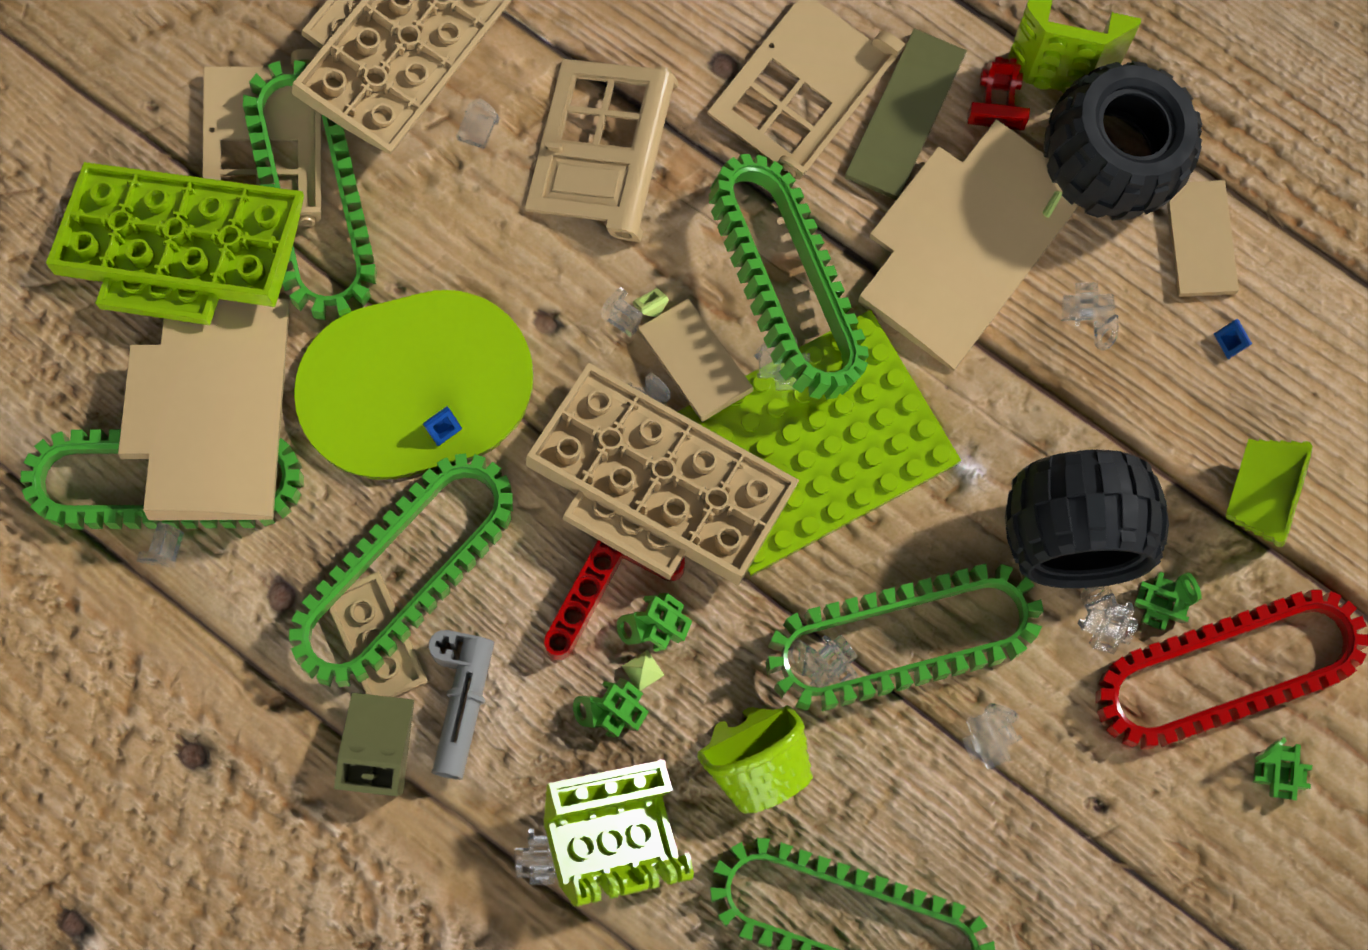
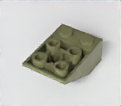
[334,693,415,796]

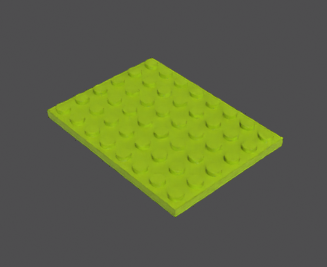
[677,310,962,577]

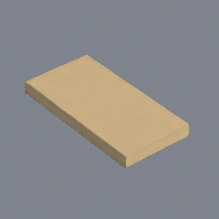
[1167,180,1239,297]
[638,298,753,422]
[329,571,429,698]

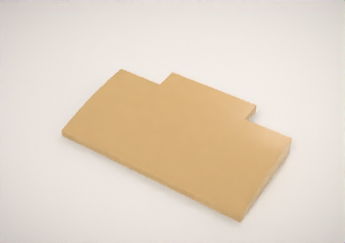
[291,0,512,155]
[858,119,1079,371]
[118,298,290,520]
[525,363,799,586]

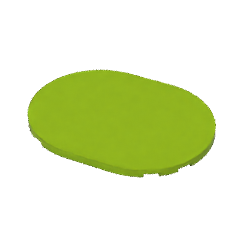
[294,290,534,480]

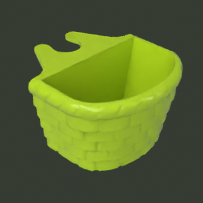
[1226,439,1312,547]
[697,705,813,814]

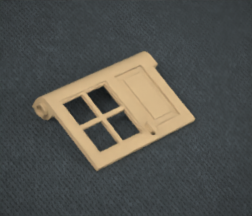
[707,0,905,179]
[203,49,321,227]
[525,59,678,243]

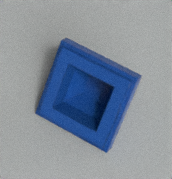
[1214,319,1252,359]
[423,406,462,446]

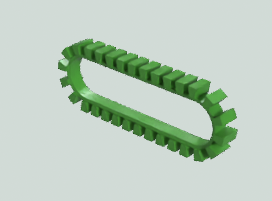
[243,60,377,321]
[765,563,1044,711]
[710,838,995,950]

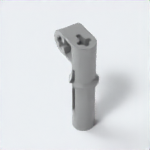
[429,630,494,780]

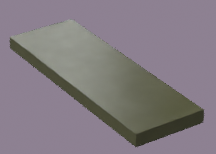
[845,28,967,200]

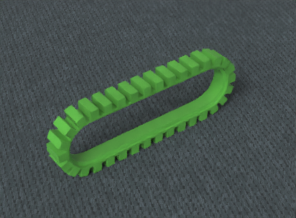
[708,154,869,399]
[20,429,304,529]
[289,453,513,687]

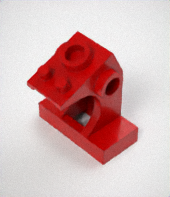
[967,57,1030,131]

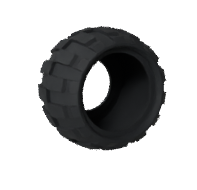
[1044,61,1202,220]
[1005,450,1169,589]

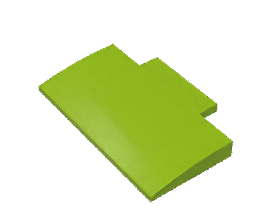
[46,162,304,325]

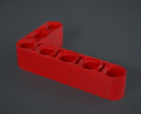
[544,540,685,660]

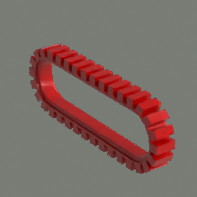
[1095,589,1368,749]

